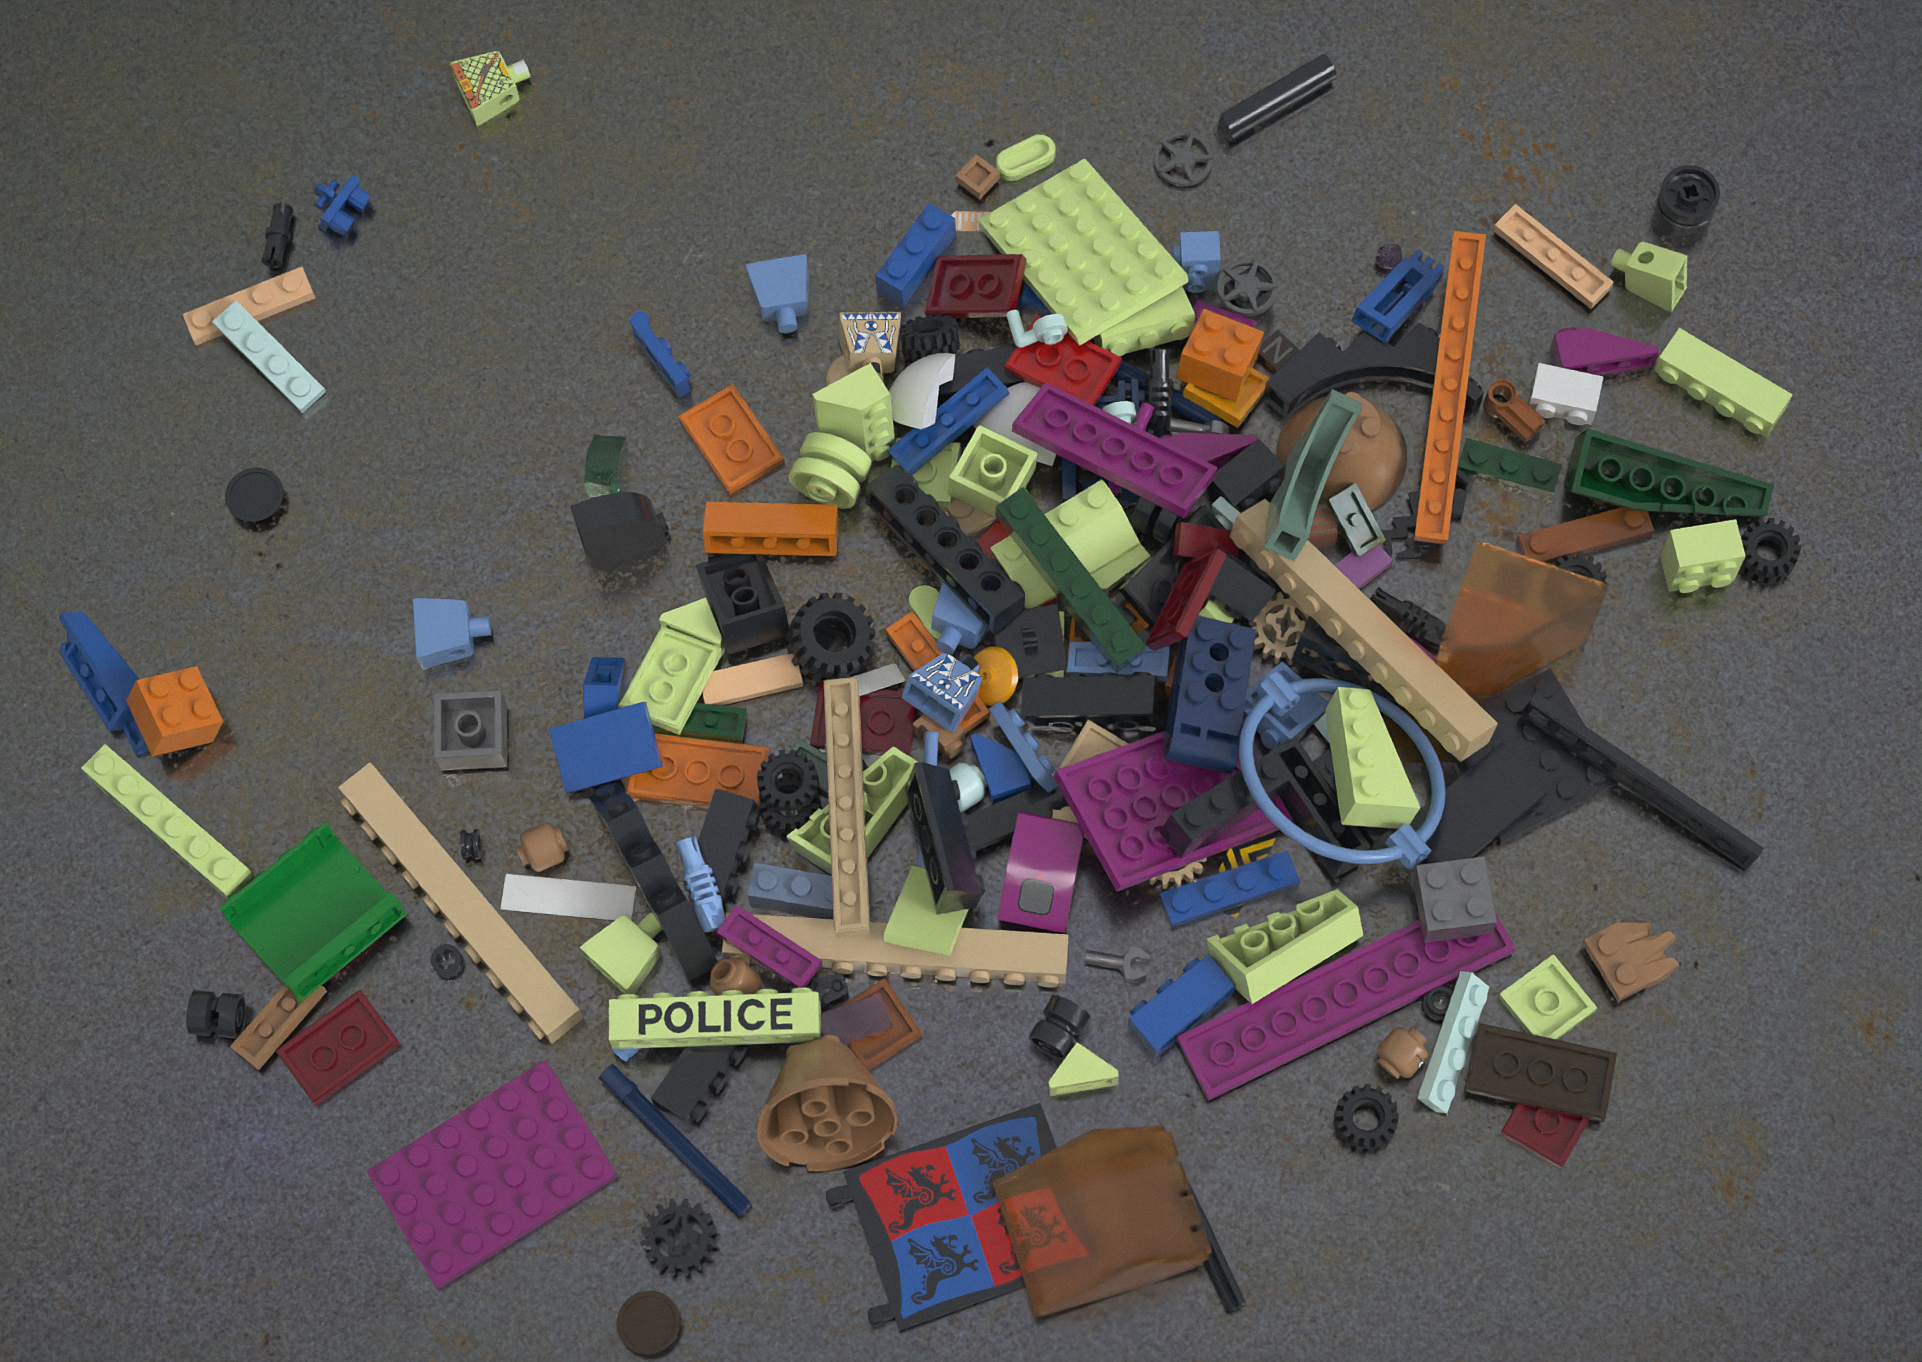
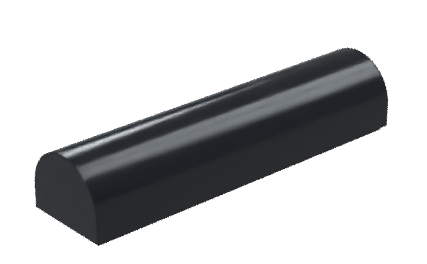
[1217,54,1337,141]

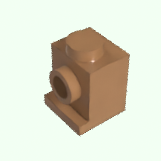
[913,714,965,759]

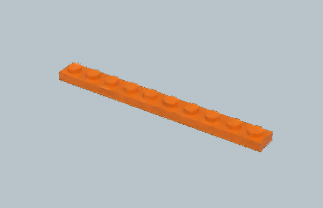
[1414,231,1486,545]

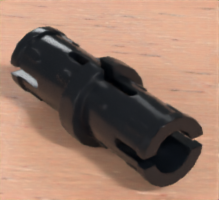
[261,203,294,268]

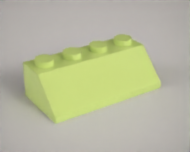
[812,363,895,462]
[990,479,1140,609]

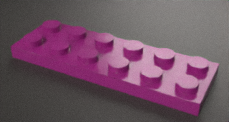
[1012,382,1218,518]

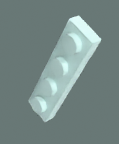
[212,300,326,414]
[1418,971,1489,1114]

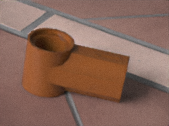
[1483,379,1546,443]

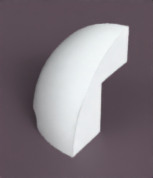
[889,353,955,430]
[973,382,1056,466]

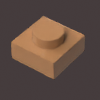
[955,154,1000,199]

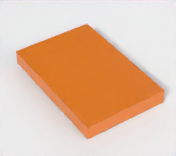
[678,384,785,495]

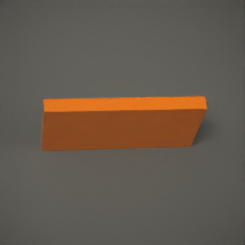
[626,734,770,811]

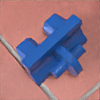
[314,174,371,236]

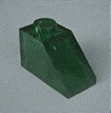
[584,435,627,497]

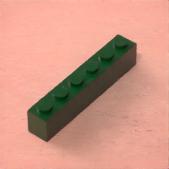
[995,487,1145,673]

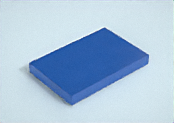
[549,702,663,794]

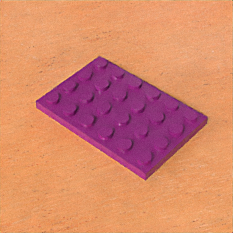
[1053,730,1293,892]
[366,1059,618,1290]

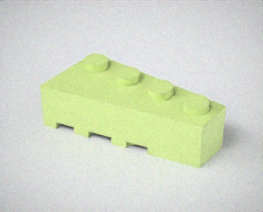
[1325,687,1420,829]
[787,747,918,875]
[1206,889,1363,1004]

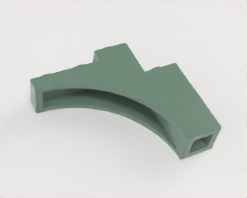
[1264,389,1362,561]

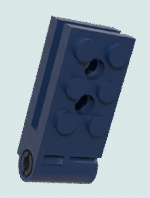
[1162,615,1256,775]

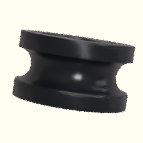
[460,829,482,860]
[431,944,463,977]

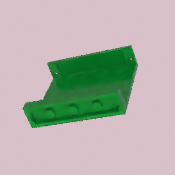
[219,821,407,1003]

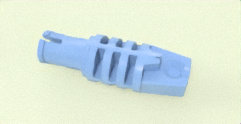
[675,837,725,932]

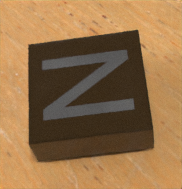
[1258,330,1299,374]

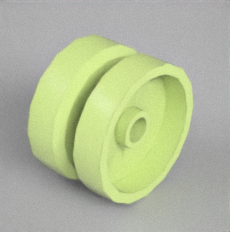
[788,432,872,509]

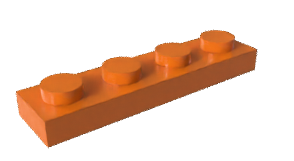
[885,611,990,733]

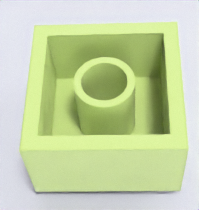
[948,425,1038,517]
[1660,519,1746,593]

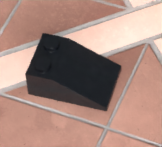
[696,554,790,655]

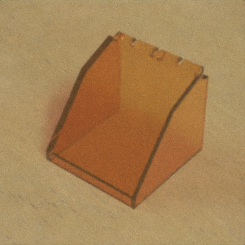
[1435,540,1609,697]
[993,1126,1212,1316]

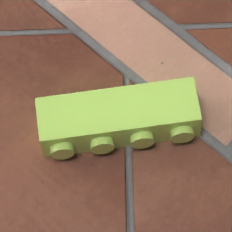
[1654,328,1793,438]

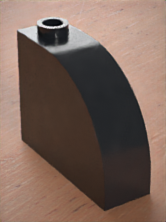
[570,492,669,572]

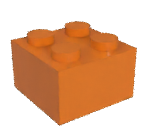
[1176,309,1264,402]
[126,666,223,757]

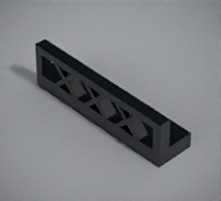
[1291,616,1403,707]

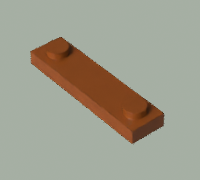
[1517,507,1655,569]

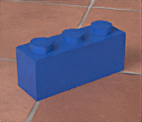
[875,203,956,308]
[1128,954,1235,1058]

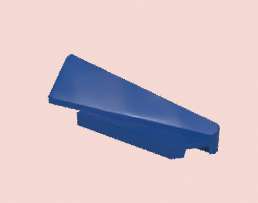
[59,611,149,755]

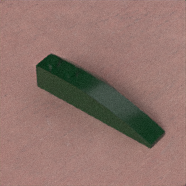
[1568,428,1774,517]

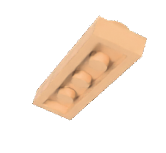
[1493,204,1614,309]
[183,267,315,346]

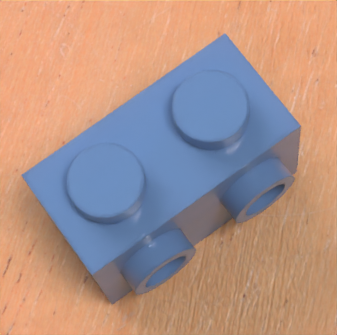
[1173,231,1221,293]

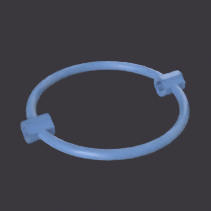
[1239,672,1446,869]

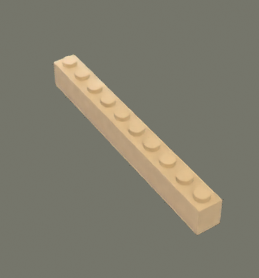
[1229,499,1498,762]
[338,762,583,1044]
[722,913,1069,987]

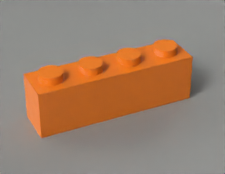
[703,502,839,556]

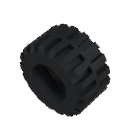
[786,592,875,682]

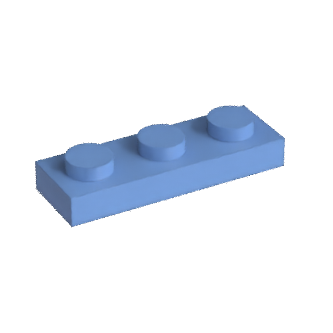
[1067,641,1171,681]
[989,701,1058,793]

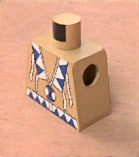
[838,312,901,380]

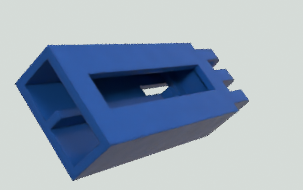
[1351,250,1445,343]

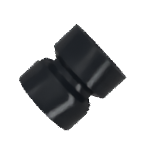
[186,990,246,1038]
[1028,995,1091,1060]

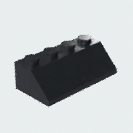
[905,762,985,915]

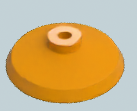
[974,646,1018,707]

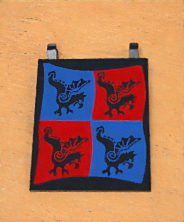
[826,1103,1099,1331]

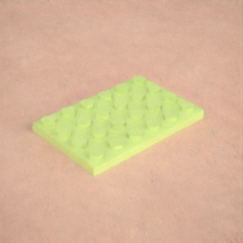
[978,159,1188,346]

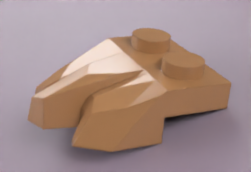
[1582,920,1679,1002]

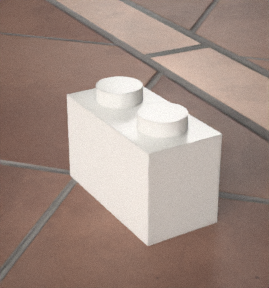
[1529,363,1603,425]

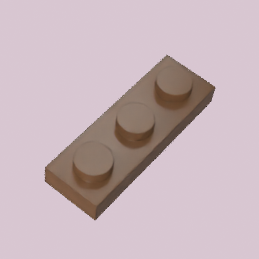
[230,985,327,1070]

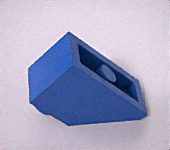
[583,657,625,719]
[970,733,1035,805]

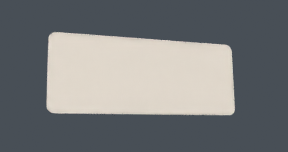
[853,664,905,696]

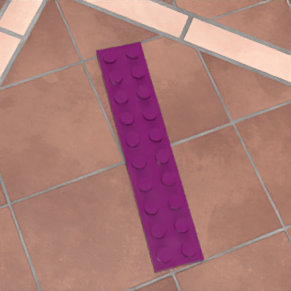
[1176,912,1516,1101]

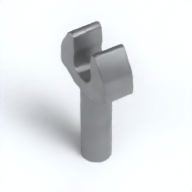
[1167,418,1229,434]
[1085,946,1150,983]

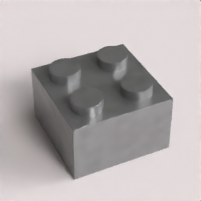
[434,690,507,771]
[1412,856,1497,943]

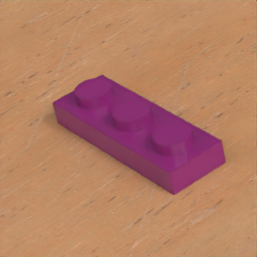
[717,904,822,988]

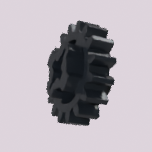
[641,1198,718,1277]

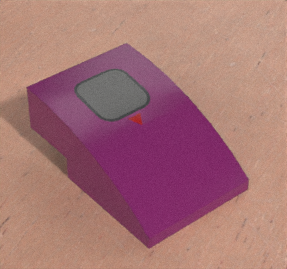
[997,811,1084,933]

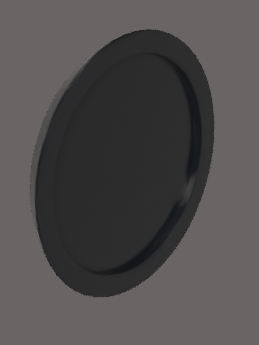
[225,468,284,522]

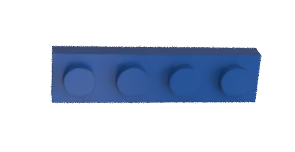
[887,367,1010,475]
[1160,850,1300,928]

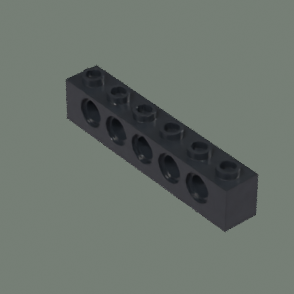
[866,465,1025,634]

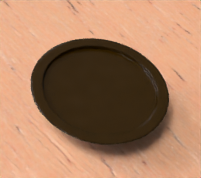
[617,1291,680,1354]

